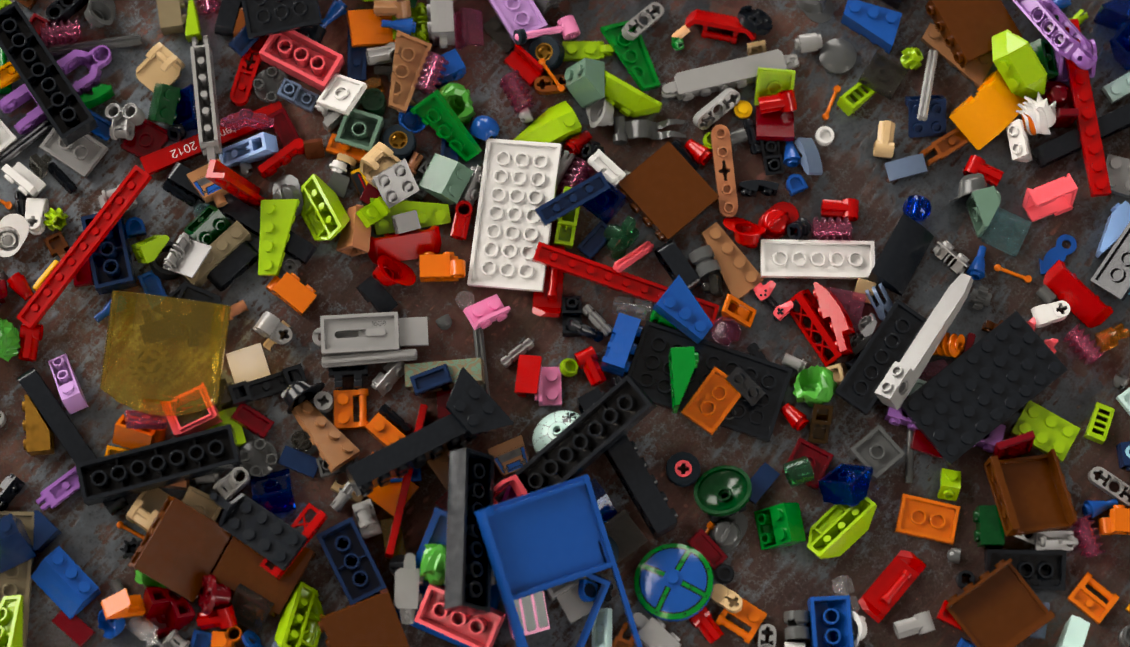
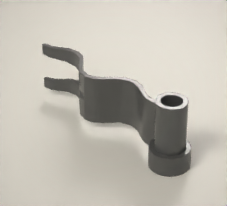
[613,116,686,145]

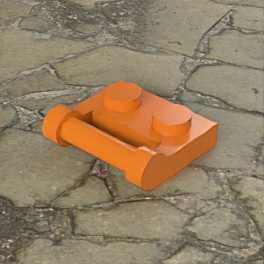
[333,388,369,430]
[1066,572,1120,624]
[716,598,767,644]

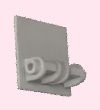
[371,158,420,209]
[162,232,212,278]
[932,240,970,274]

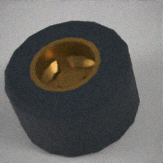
[529,35,565,71]
[382,125,416,160]

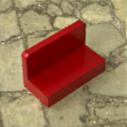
[504,44,544,87]
[514,354,542,397]

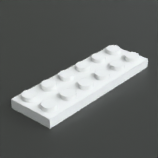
[760,239,875,280]

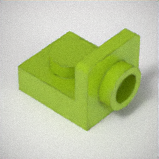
[356,197,391,228]

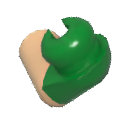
[671,25,690,51]

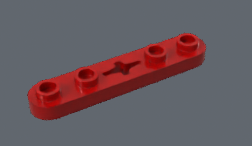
[230,35,269,106]

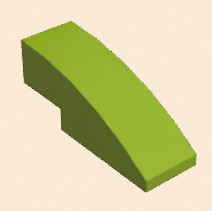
[553,186,580,249]

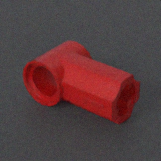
[758,90,797,114]
[963,155,1004,187]
[821,198,859,222]
[450,200,473,240]
[18,323,43,362]
[574,346,606,387]
[196,604,238,629]
[688,606,724,645]

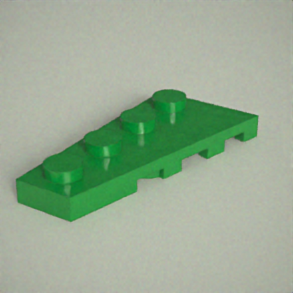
[600,20,661,92]
[410,89,483,162]

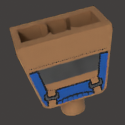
[186,159,229,208]
[487,435,528,479]

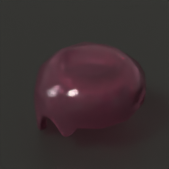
[710,316,742,345]

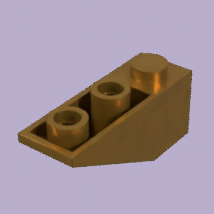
[22,395,55,456]

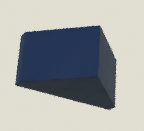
[33,510,62,553]

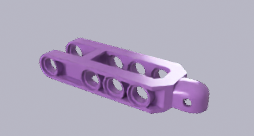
[1012,0,1097,70]
[0,45,112,135]

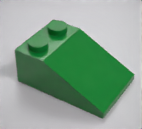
[668,346,699,413]

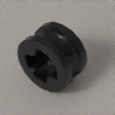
[167,123,186,142]
[956,570,975,589]

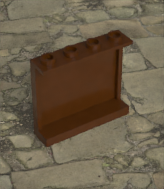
[925,0,1023,69]
[617,141,719,243]
[983,449,1078,537]
[128,496,232,602]
[212,536,316,618]
[945,558,1056,647]
[318,588,410,647]

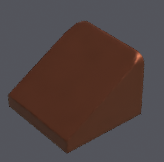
[303,138,325,160]

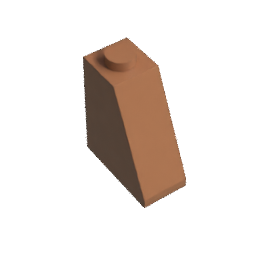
[336,204,371,257]

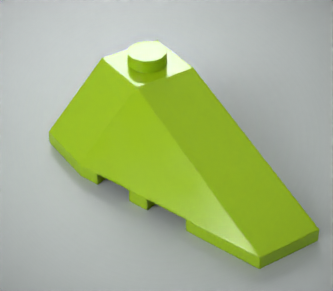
[513,101,582,144]
[0,595,23,647]

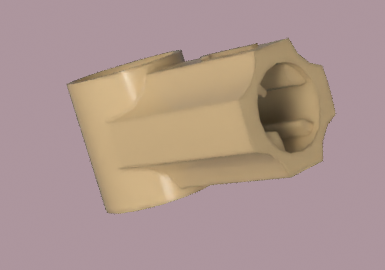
[873,120,896,159]

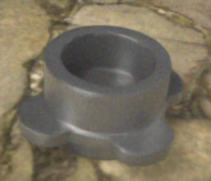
[280,257,301,275]

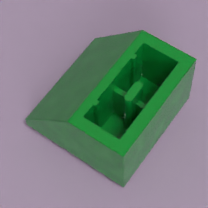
[754,503,806,550]

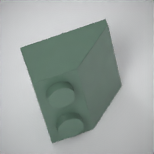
[564,58,605,108]
[335,108,385,152]
[418,154,474,206]
[965,186,1001,238]

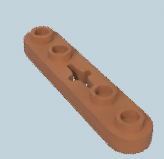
[710,124,738,218]

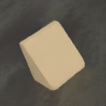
[852,278,877,304]
[826,363,848,385]

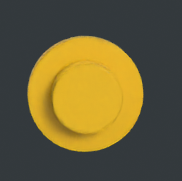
[734,100,753,119]

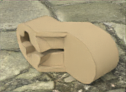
[711,584,743,613]

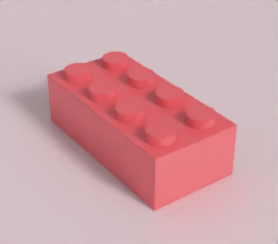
[259,30,345,92]
[414,584,506,647]

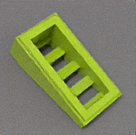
[185,0,203,42]
[836,78,878,116]
[1084,402,1115,445]

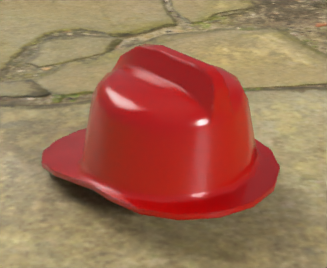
[758,201,799,239]
[723,217,766,249]
[372,255,416,286]

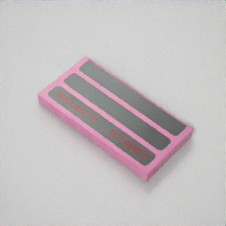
[507,591,550,640]

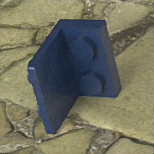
[905,95,946,138]

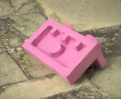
[463,294,511,330]
[535,365,562,406]

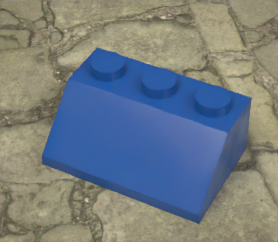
[31,546,101,620]
[807,595,854,647]

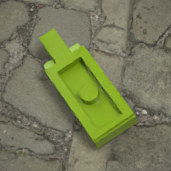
[562,41,614,61]

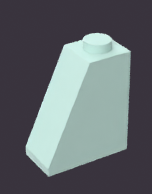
[1056,615,1090,647]

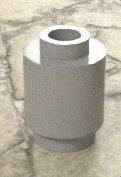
[794,33,823,53]

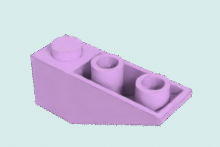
[48,353,88,415]

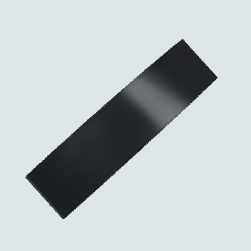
[227,363,307,405]

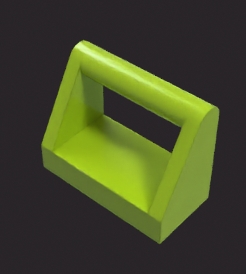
[130,235,169,264]

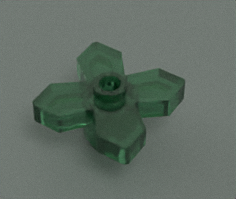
[603,215,640,262]

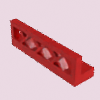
[205,159,267,206]
[785,289,846,367]
[260,503,328,580]

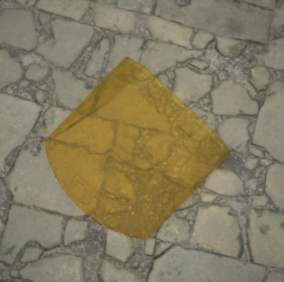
[100,290,231,416]

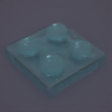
[981,207,1032,257]

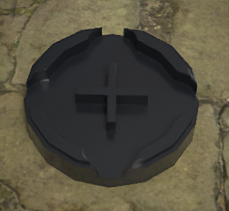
[737,5,773,35]

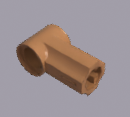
[373,0,412,19]

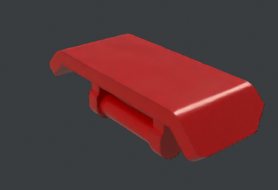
[685,9,757,45]
[368,225,442,265]
[532,245,565,318]
[1043,260,1113,328]
[858,550,926,623]

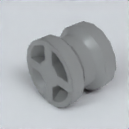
[314,391,334,413]

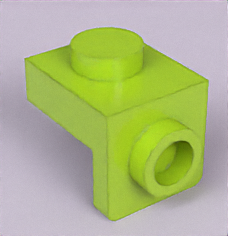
[937,468,961,501]

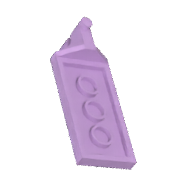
[488,0,548,44]

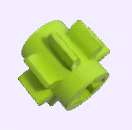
[900,47,923,70]
[43,207,68,231]

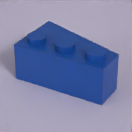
[841,0,902,54]
[652,275,713,344]
[601,312,643,377]

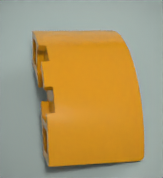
[949,69,1028,150]

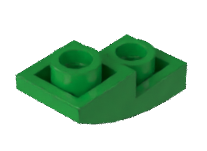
[80,84,115,109]

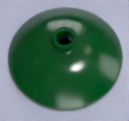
[694,465,752,516]

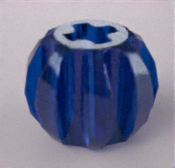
[903,195,932,221]

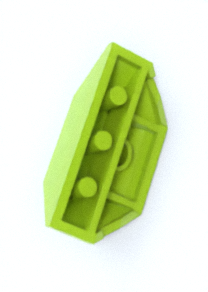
[992,29,1047,99]
[605,71,662,118]
[301,173,350,242]
[807,494,877,559]
[274,582,324,647]

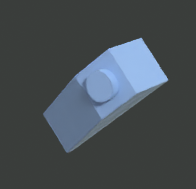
[218,132,279,168]
[1095,201,1130,258]

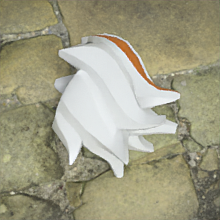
[1016,92,1057,136]

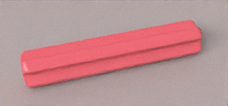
[613,241,654,273]

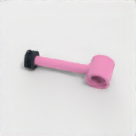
[513,15,581,45]

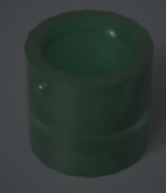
[361,88,387,116]
[783,456,815,488]

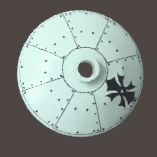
[532,410,580,453]

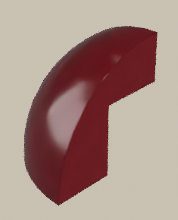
[143,587,196,642]

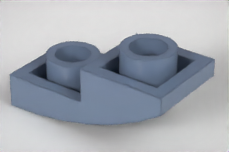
[277,78,319,113]
[794,137,823,175]
[884,153,928,182]

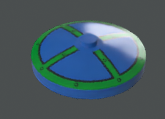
[634,543,714,622]

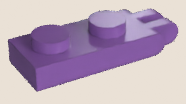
[36,466,80,511]

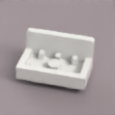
[1006,119,1033,163]
[1,162,46,198]

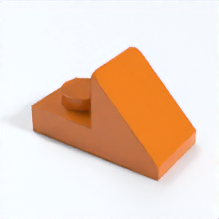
[721,294,757,328]
[101,589,146,620]

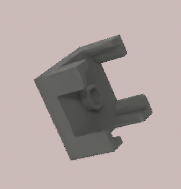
[847,425,905,482]

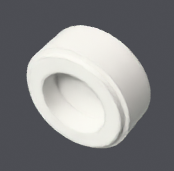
[815,126,834,146]

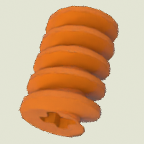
[933,332,965,358]

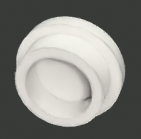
[329,160,347,174]

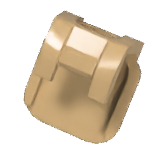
[136,42,185,92]
[360,142,401,189]
[126,488,170,533]

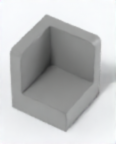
[391,210,421,234]

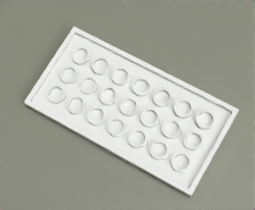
[467,138,562,292]

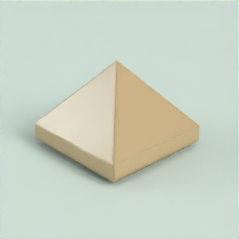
[747,40,766,56]

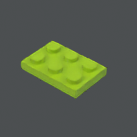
[1010,400,1081,463]

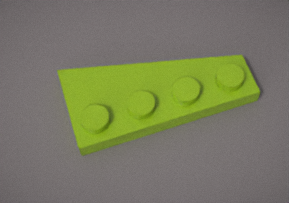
[370,198,451,235]
[258,199,300,276]

